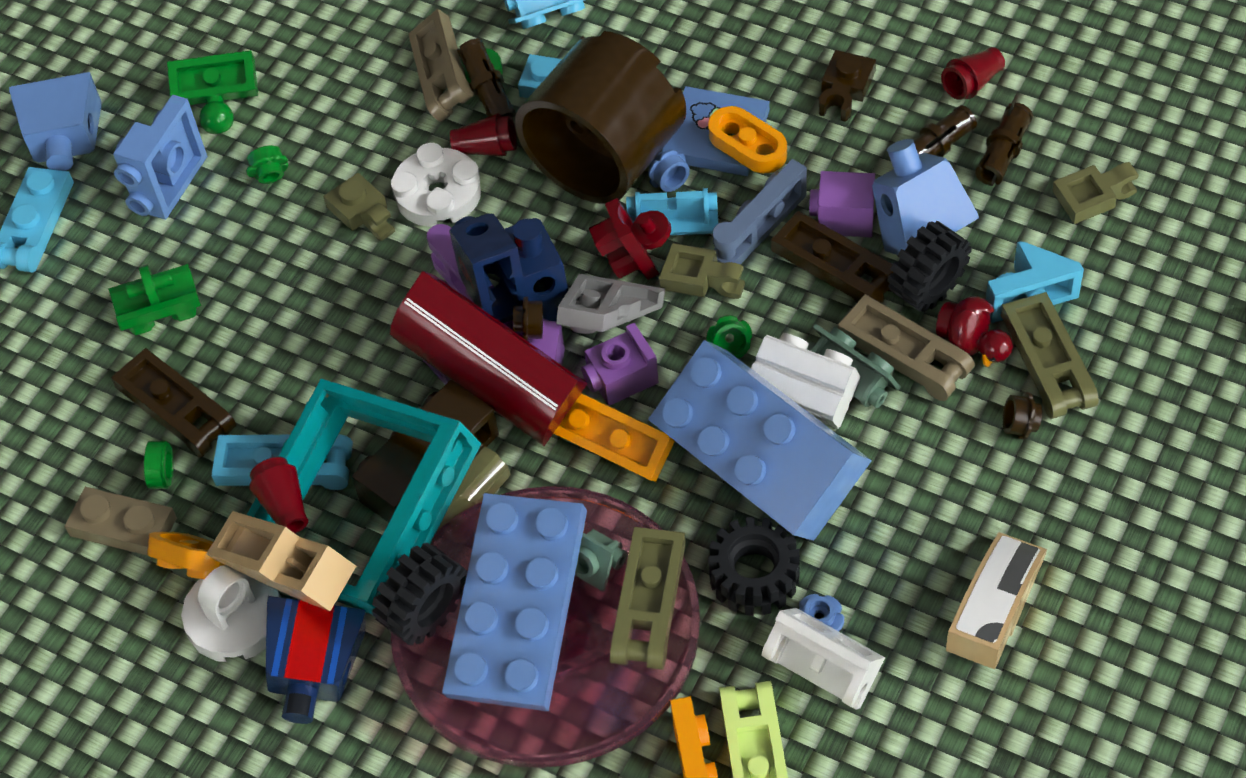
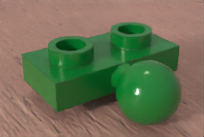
[167,50,258,134]

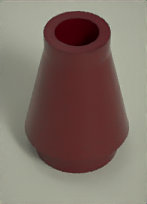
[941,47,1005,100]
[450,113,517,156]
[249,457,309,533]

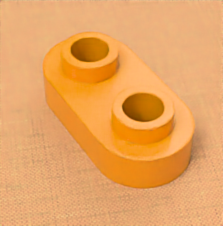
[708,106,787,173]
[147,532,226,579]

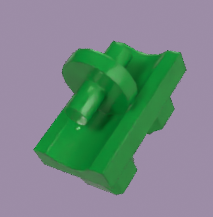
[108,264,201,336]

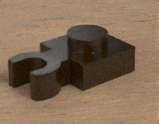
[819,50,876,122]

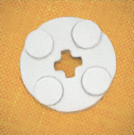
[391,143,481,227]

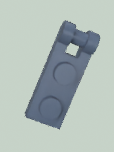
[712,159,807,265]

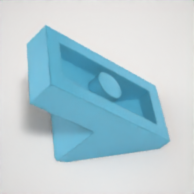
[986,241,1084,323]

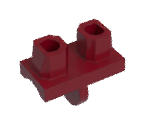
[589,198,671,280]

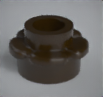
[513,296,543,341]
[1003,392,1042,439]

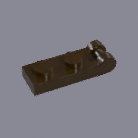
[771,211,893,304]
[111,348,237,458]

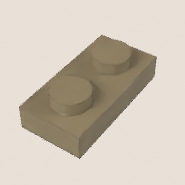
[64,486,177,556]

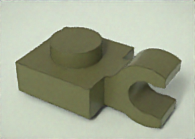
[1053,162,1139,224]
[323,173,396,241]
[659,243,745,299]

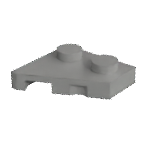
[556,273,665,334]

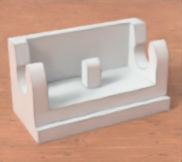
[761,608,885,710]

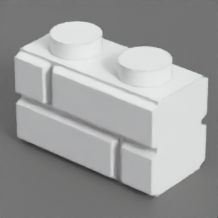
[751,333,861,429]

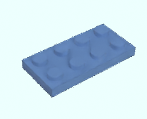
[442,493,587,712]

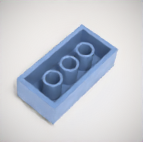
[648,340,872,541]

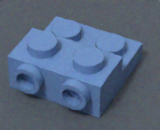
[113,94,208,220]

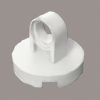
[181,565,281,662]

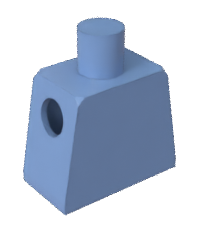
[9,72,101,171]
[872,139,979,255]

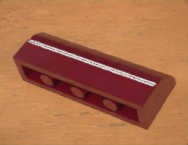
[390,271,588,446]

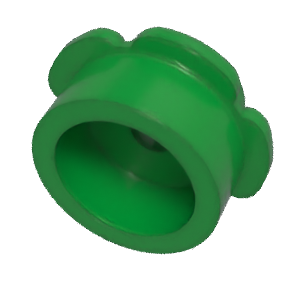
[246,145,289,184]
[706,315,752,359]

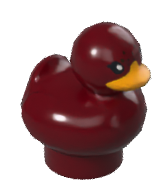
[936,296,1013,367]

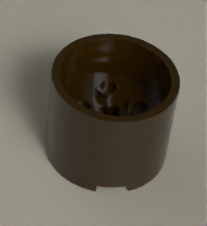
[515,31,686,204]

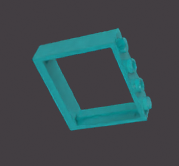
[247,379,481,615]

